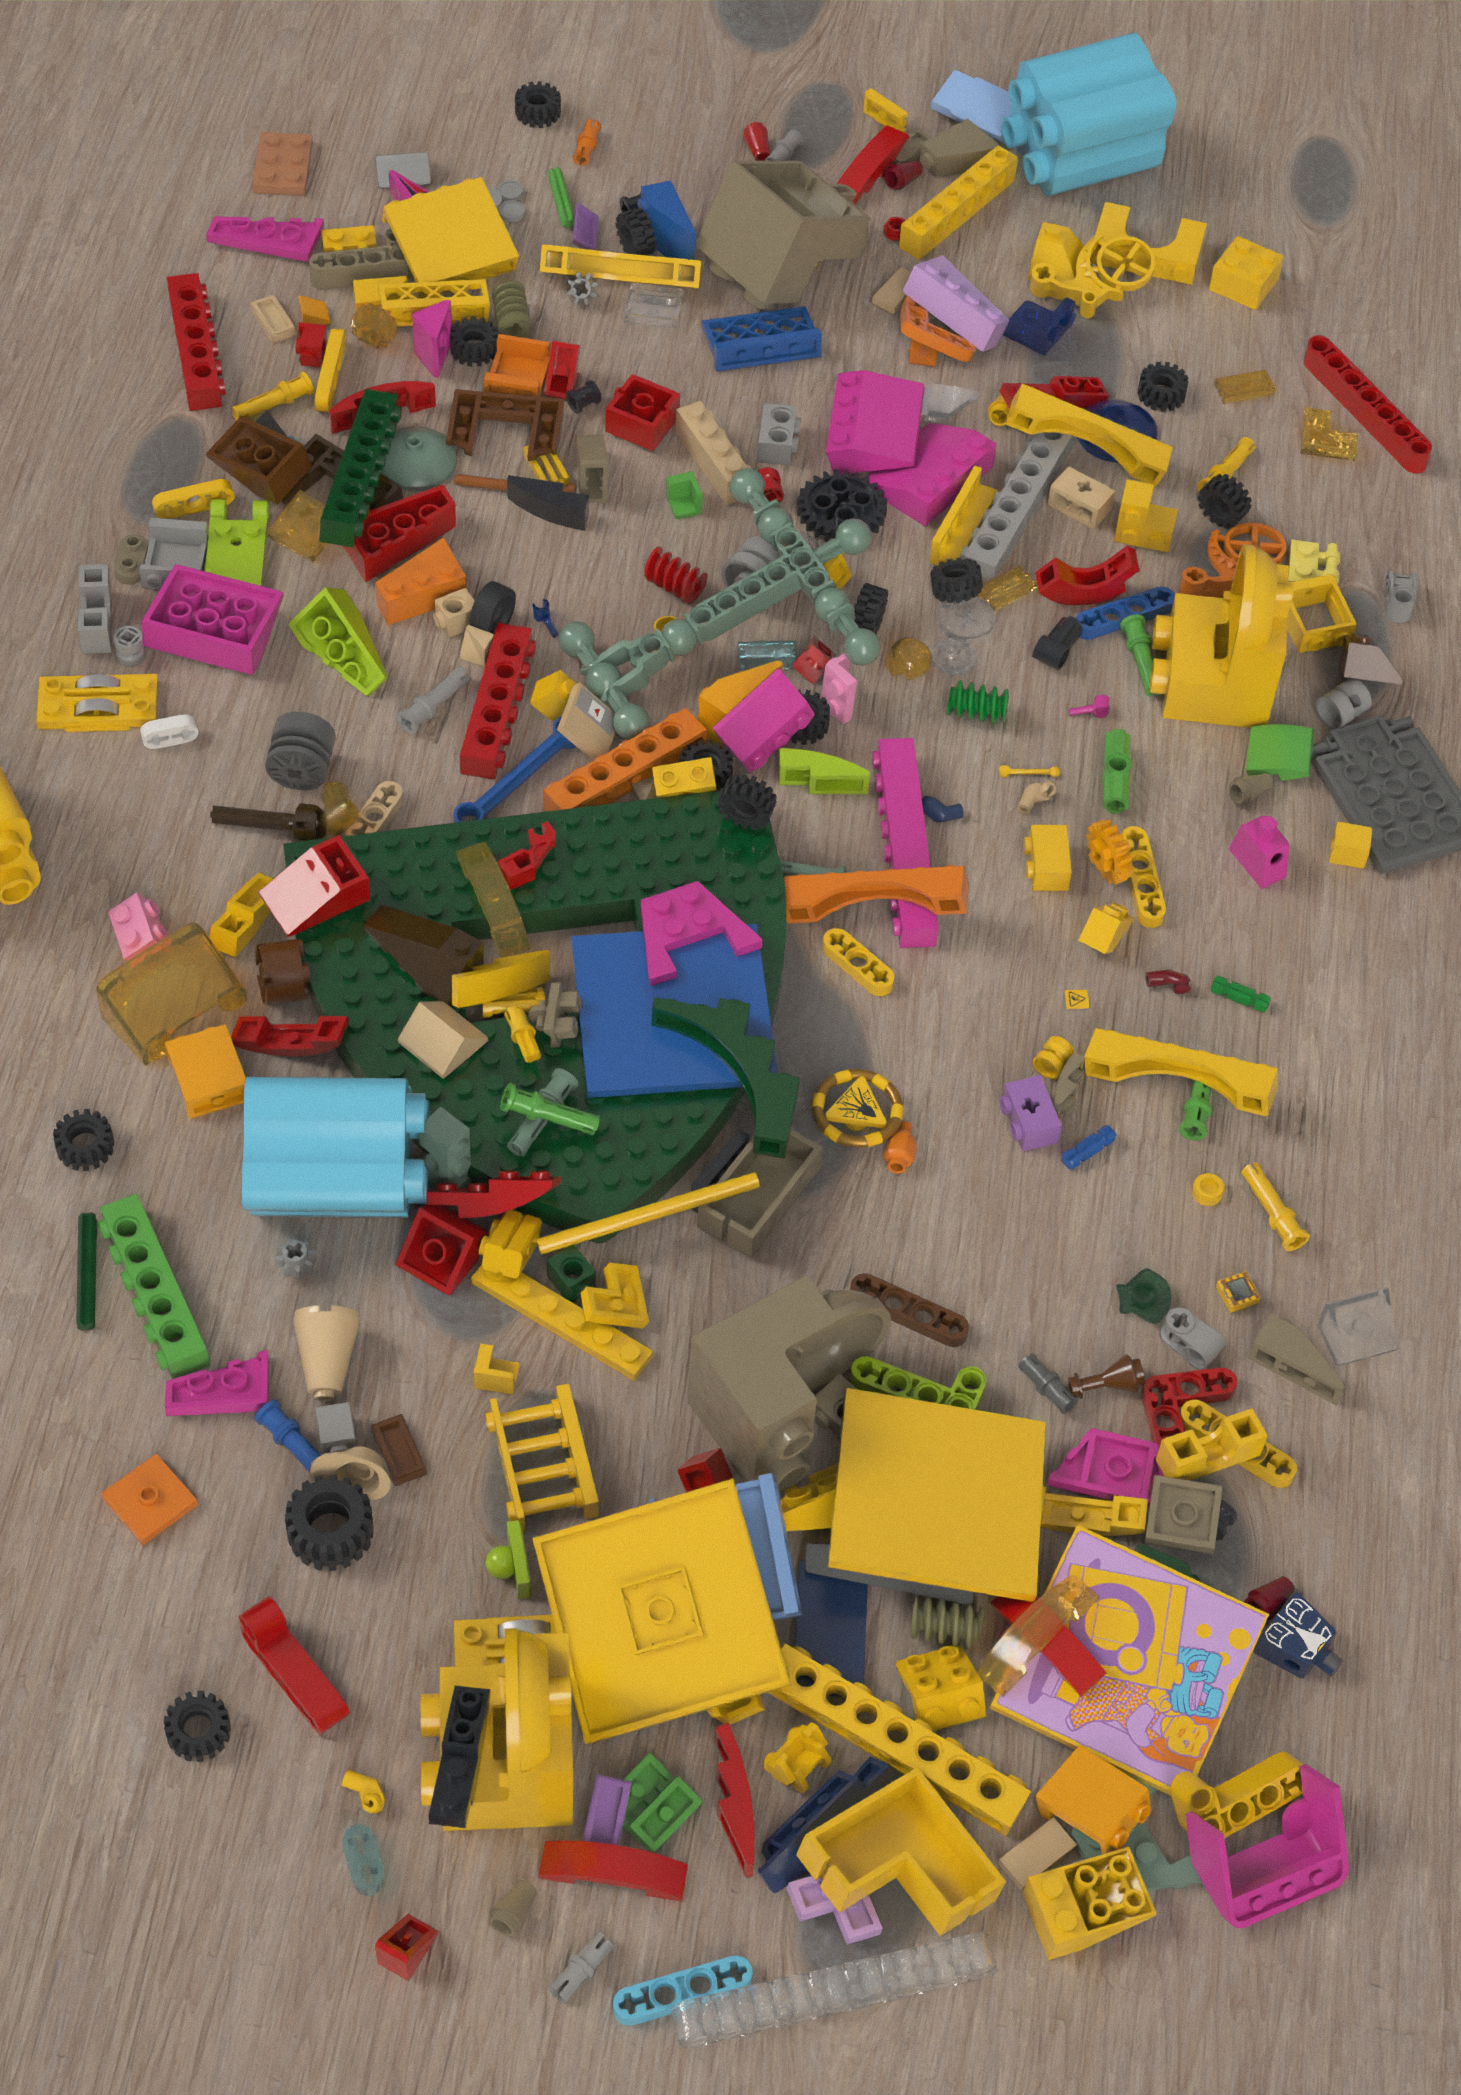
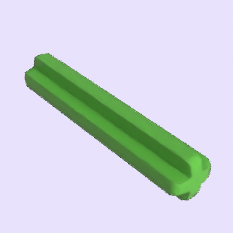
[548,167,574,228]

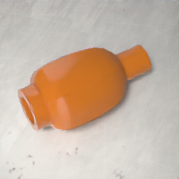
[883,1121,917,1174]

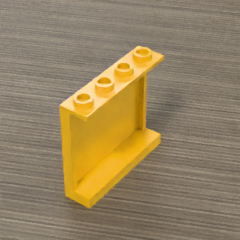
[382,177,519,299]

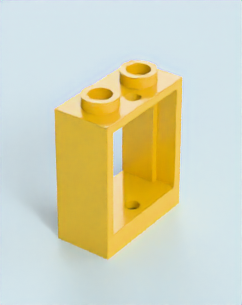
[1287,574,1357,653]

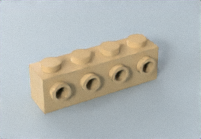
[675,401,752,506]

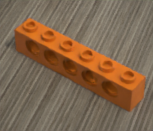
[543,708,707,811]

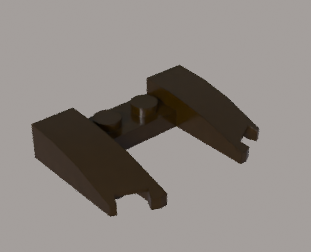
[281,434,404,511]

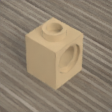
[433,588,474,638]

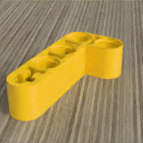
[1170,1751,1304,1838]

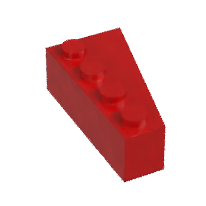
[343,485,456,582]

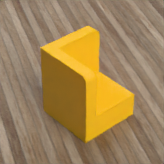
[1329,821,1372,868]
[474,1343,520,1395]

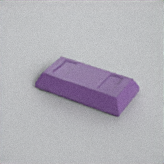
[572,203,598,250]
[582,1774,632,1845]

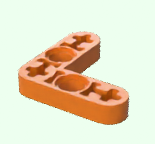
[900,296,976,362]

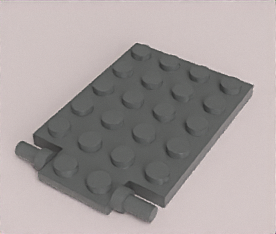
[1312,716,1461,875]

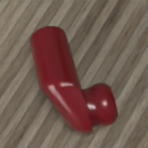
[1145,969,1191,994]

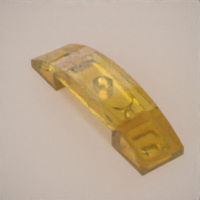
[456,842,531,958]
[977,1575,1099,1697]

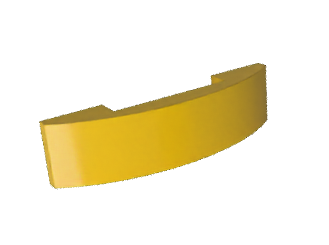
[1040,1486,1148,1536]

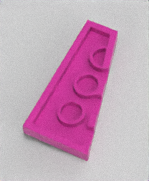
[206,216,324,262]

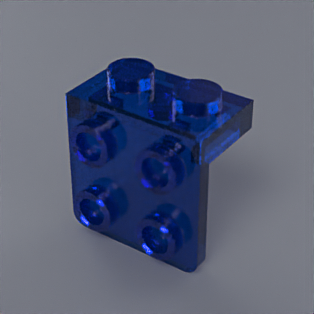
[1002,297,1076,356]

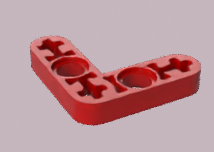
[1141,1367,1238,1448]

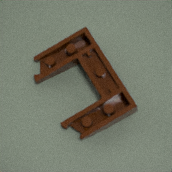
[446,389,564,461]

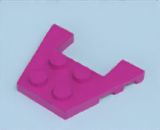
[641,881,763,986]

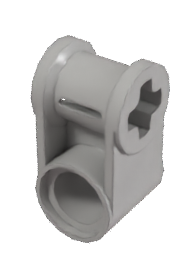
[1385,570,1418,623]
[1160,1307,1225,1370]

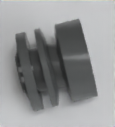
[265,712,336,791]

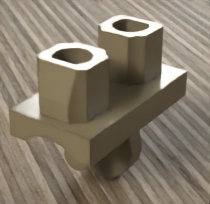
[528,982,582,1048]

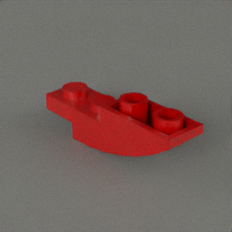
[999,376,1109,409]
[426,1170,561,1218]

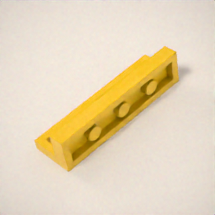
[378,279,490,327]
[929,466,998,566]

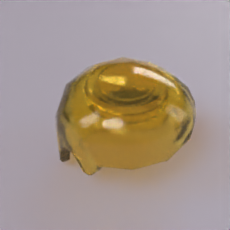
[885,637,932,680]

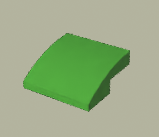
[1246,724,1314,781]
[622,1752,703,1853]

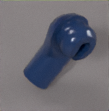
[922,796,964,823]

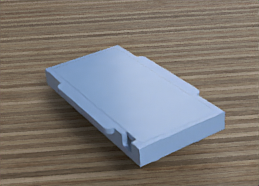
[930,69,1018,150]

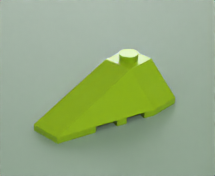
[288,587,389,696]

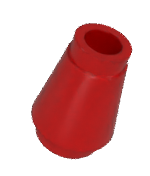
[743,122,770,161]

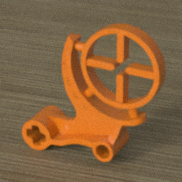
[1179,522,1287,598]

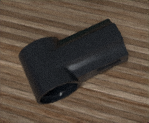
[1032,615,1083,670]

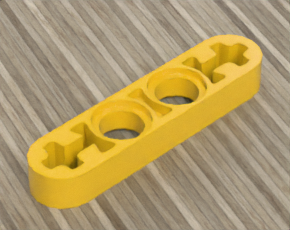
[315,328,347,412]
[1122,826,1166,928]
[1180,1400,1297,1488]

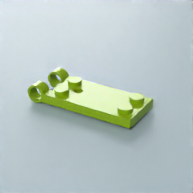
[205,499,269,586]

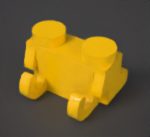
[764,1722,832,1794]

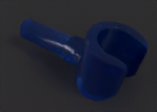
[532,599,559,638]

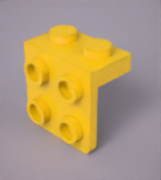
[896,1645,987,1731]

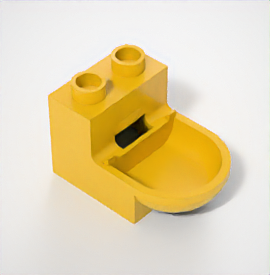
[1149,544,1293,728]
[421,1628,573,1831]

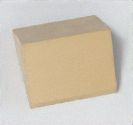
[398,1001,488,1079]

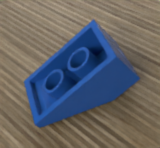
[637,180,696,260]

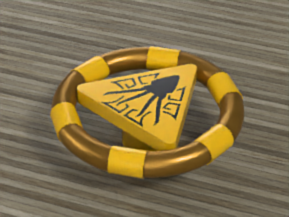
[811,1069,904,1148]

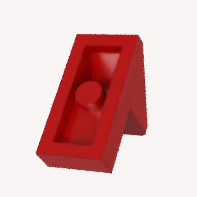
[544,340,581,399]
[793,636,836,684]

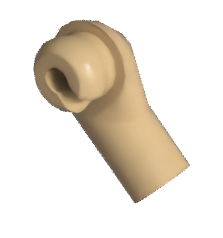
[1017,781,1056,815]

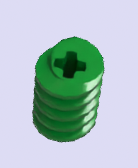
[946,680,1009,725]

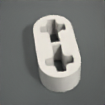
[140,714,199,749]

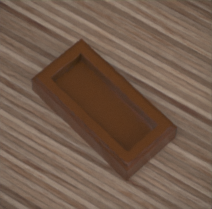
[370,1414,427,1486]

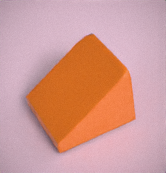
[909,339,938,367]

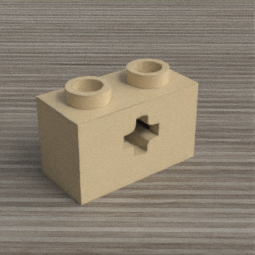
[1048,466,1115,530]

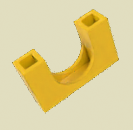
[1090,202,1207,285]

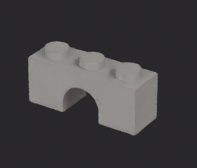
[78,564,112,654]

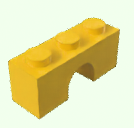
[1156,1408,1268,1481]

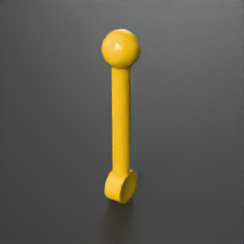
[999,765,1060,778]

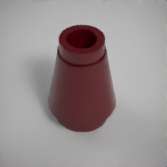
[885,161,923,190]
[1244,1576,1295,1620]

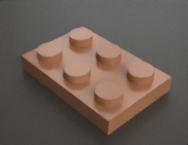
[252,132,313,196]

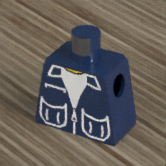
[1253,1592,1343,1678]

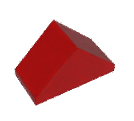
[375,1914,439,1981]

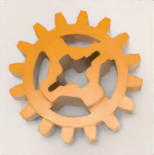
[1086,819,1133,885]

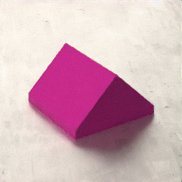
[412,300,452,378]

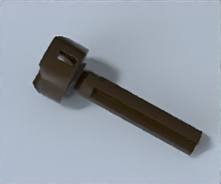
[210,803,328,842]

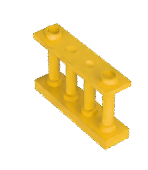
[485,1383,599,1533]

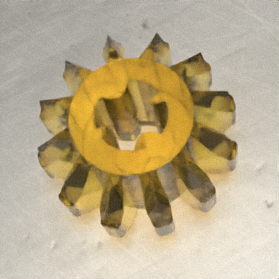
[350,303,398,349]

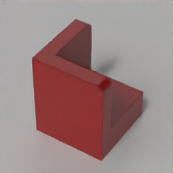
[677,1448,733,1492]

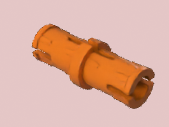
[573,119,601,166]

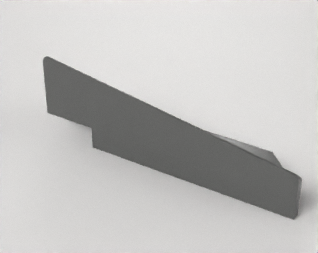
[805,1544,973,1604]

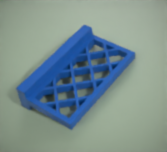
[702,306,822,371]

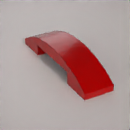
[329,381,436,434]
[231,1016,349,1057]
[990,1596,1107,1697]
[539,1840,688,1902]

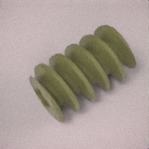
[492,281,531,338]
[910,1594,985,1650]

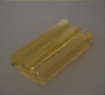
[1214,370,1275,404]
[977,565,1037,612]

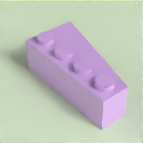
[902,255,1009,352]

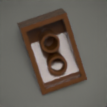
[206,416,312,505]

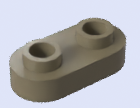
[114,534,148,585]

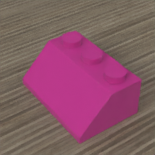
[713,668,815,774]

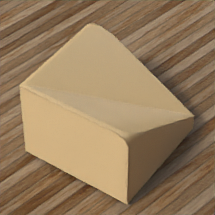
[460,625,494,668]

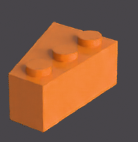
[375,537,467,625]

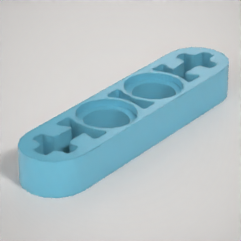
[613,1955,753,2026]

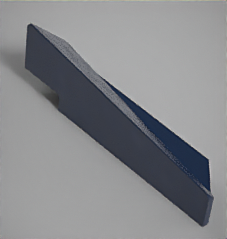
[758,1756,898,1893]

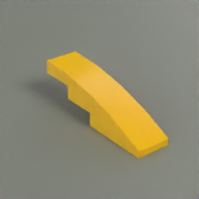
[452,950,550,1008]

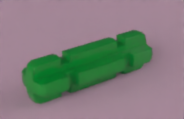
[1211,976,1271,1012]

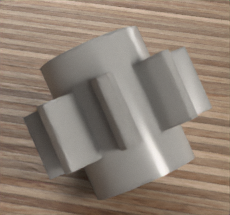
[567,272,601,305]
[275,1238,317,1280]

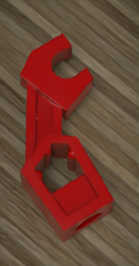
[497,821,556,890]

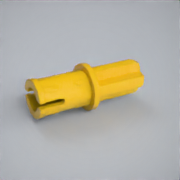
[504,1005,541,1063]

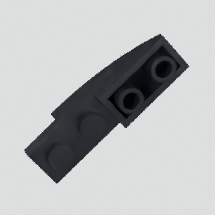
[428,1685,491,1828]

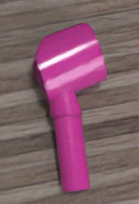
[1069,695,1110,718]

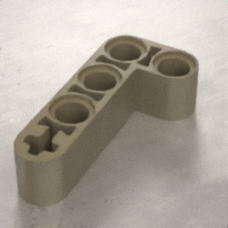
[309,227,412,289]

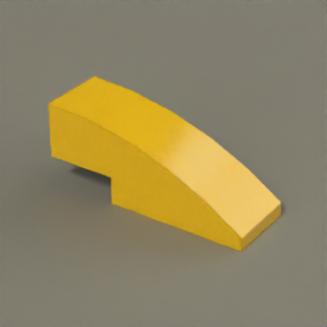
[209,872,273,958]

